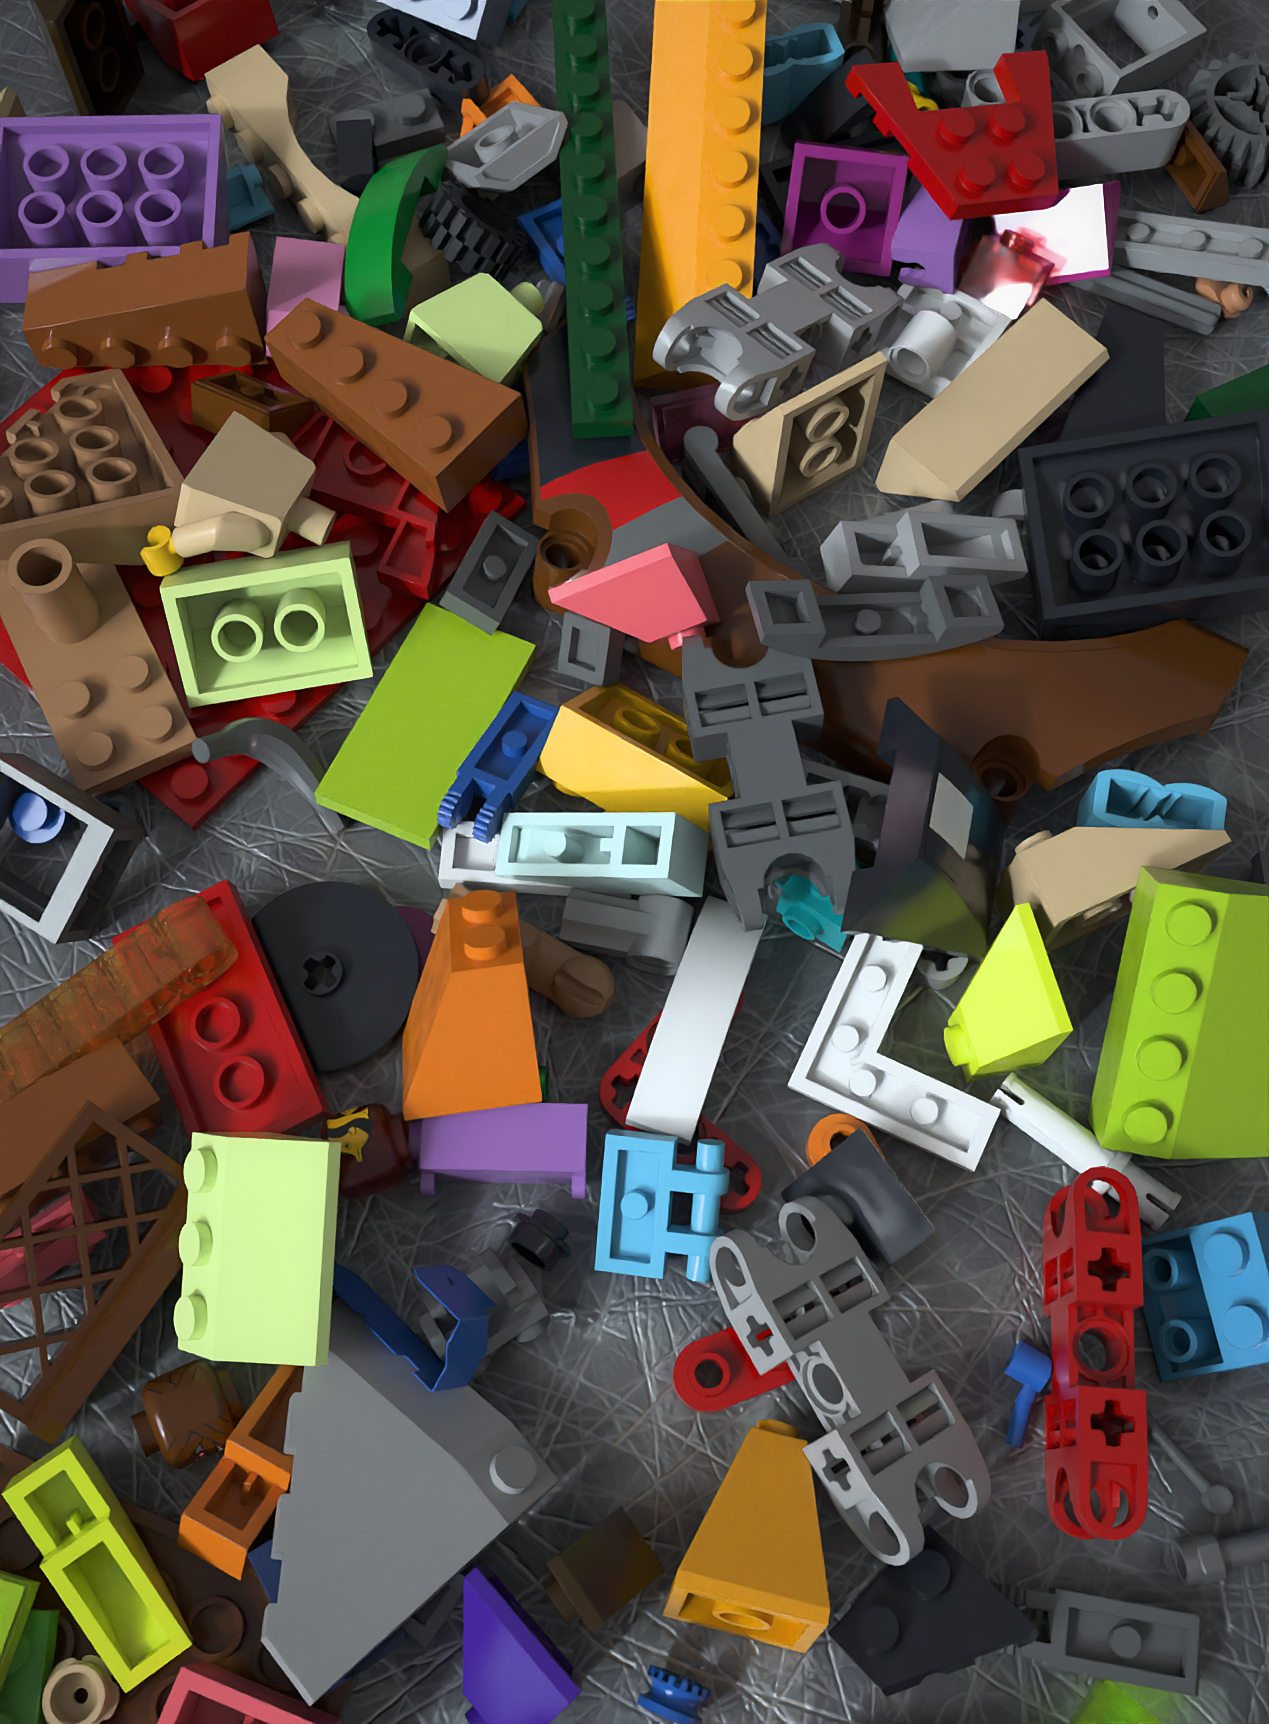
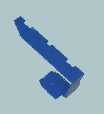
[332,1261,498,1392]

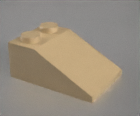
[730,351,888,519]
[993,827,1232,954]

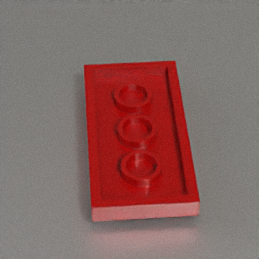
[111,879,332,1145]

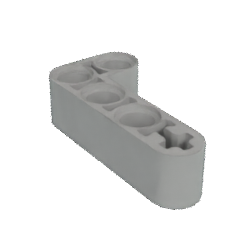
[960,69,1190,181]

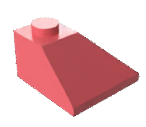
[548,543,721,651]

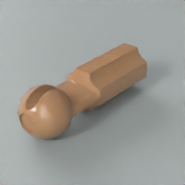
[431,883,615,1019]

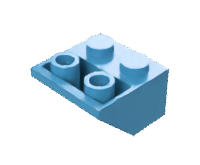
[1141,1212,1269,1382]

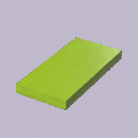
[314,602,536,850]

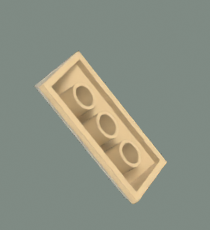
[875,298,1110,502]

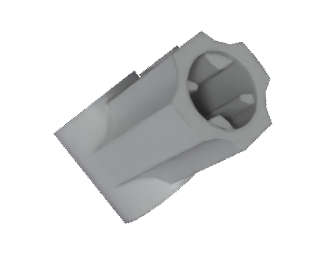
[559,888,694,976]

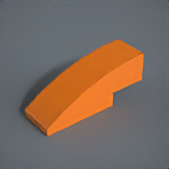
[177,1364,304,1580]

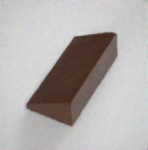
[1164,118,1229,213]
[191,370,315,439]

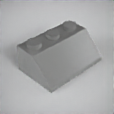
[882,0,1020,72]

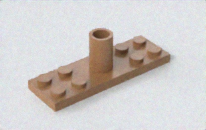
[0,538,197,797]

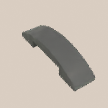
[745,574,1005,661]

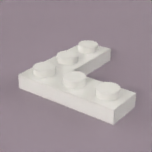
[787,933,1001,1172]

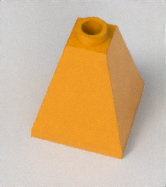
[662,1420,830,1654]

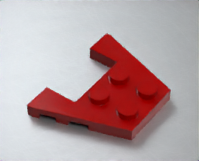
[845,50,1059,221]
[290,408,441,600]

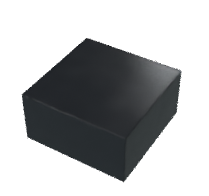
[336,119,379,198]

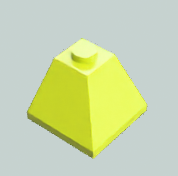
[944,902,1073,1083]

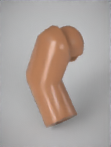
[1195,277,1253,319]

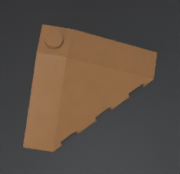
[0,368,184,566]

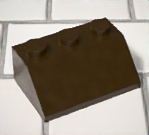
[30,0,145,116]

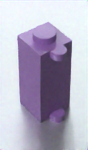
[408,1103,588,1199]

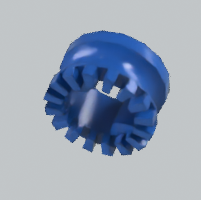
[637,1664,712,1724]

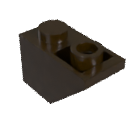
[544,1506,665,1632]

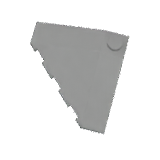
[261,1298,559,1706]

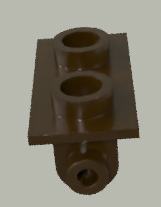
[837,0,889,64]

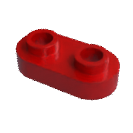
[672,1318,796,1413]

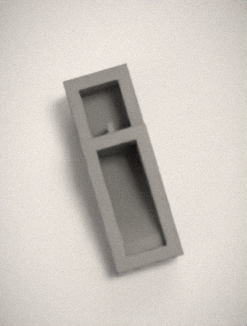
[820,511,1028,594]

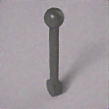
[1147,1411,1234,1515]

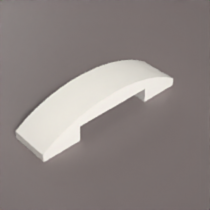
[625,895,769,1146]

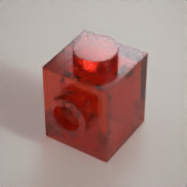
[957,229,1055,320]

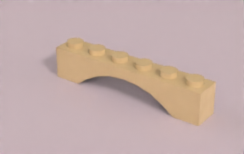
[204,44,451,317]

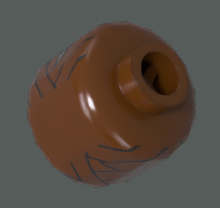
[131,1359,245,1469]

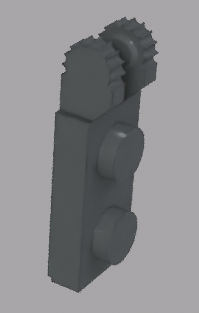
[992,1582,1203,1697]

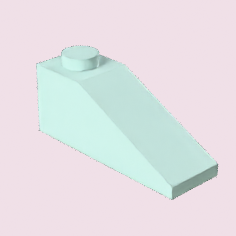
[495,812,710,897]

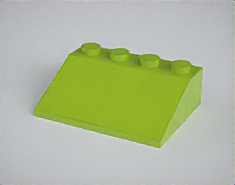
[1087,865,1269,1160]

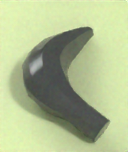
[192,716,348,833]

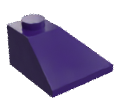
[463,1564,584,1724]

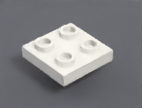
[861,267,1013,399]

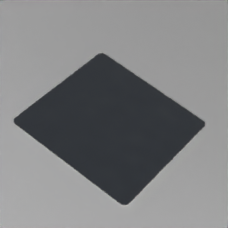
[781,1129,935,1289]

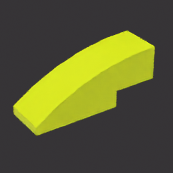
[2,1434,193,1693]

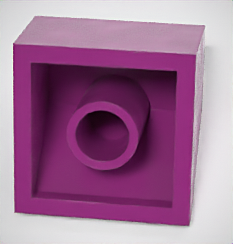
[779,140,909,277]

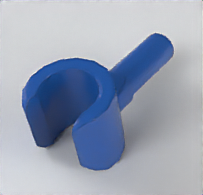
[1003,1341,1052,1449]

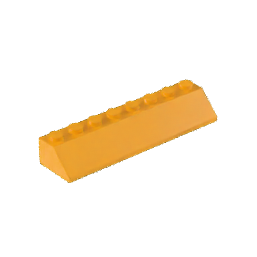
[633,0,767,391]

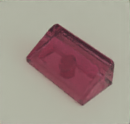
[648,382,766,464]

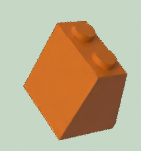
[402,890,543,1121]

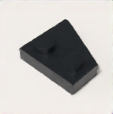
[828,1524,1039,1697]

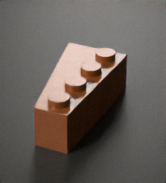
[22,231,269,369]
[263,297,529,513]
[0,1037,163,1237]

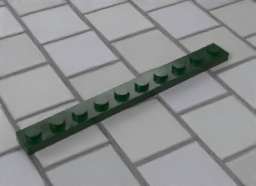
[552,0,634,439]

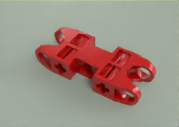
[1042,1166,1148,1541]

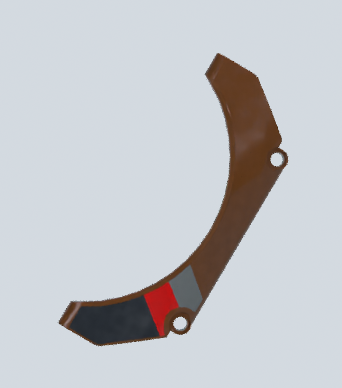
[519,317,1250,831]

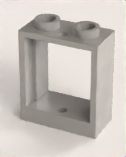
[1030,0,1208,99]

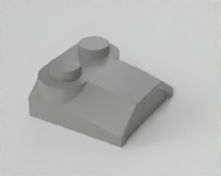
[440,101,568,201]

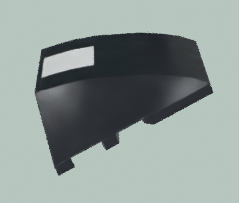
[840,696,1005,959]

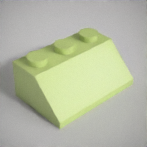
[159,540,373,708]
[174,1132,341,1366]

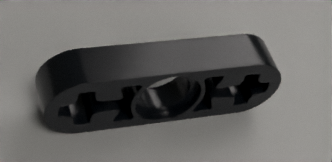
[367,9,490,112]

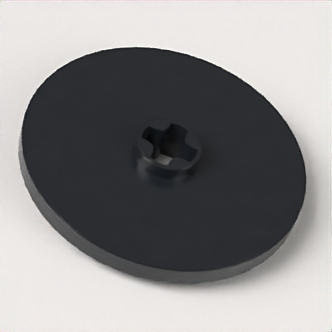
[251,881,421,1074]

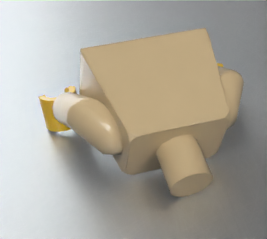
[140,411,337,576]

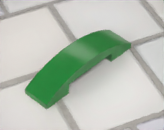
[345,143,449,327]

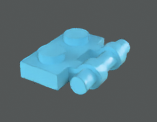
[595,1128,730,1282]

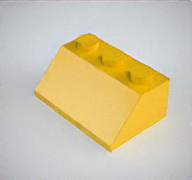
[536,683,735,852]

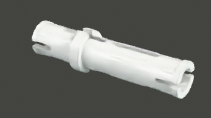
[988,1072,1182,1231]

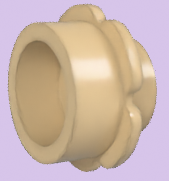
[42,1655,120,1724]

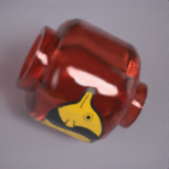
[320,1102,417,1201]

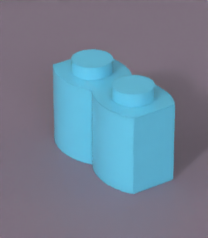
[761,23,845,126]
[1076,769,1227,830]

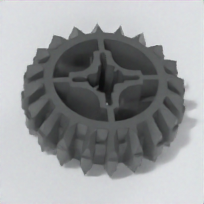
[1181,51,1269,190]

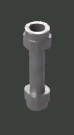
[1171,1527,1269,1586]

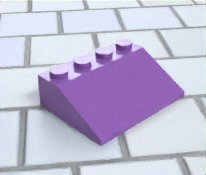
[0,114,230,303]

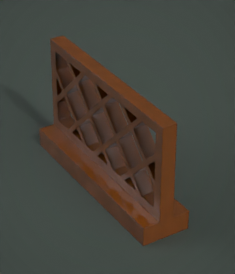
[0,1100,189,1446]

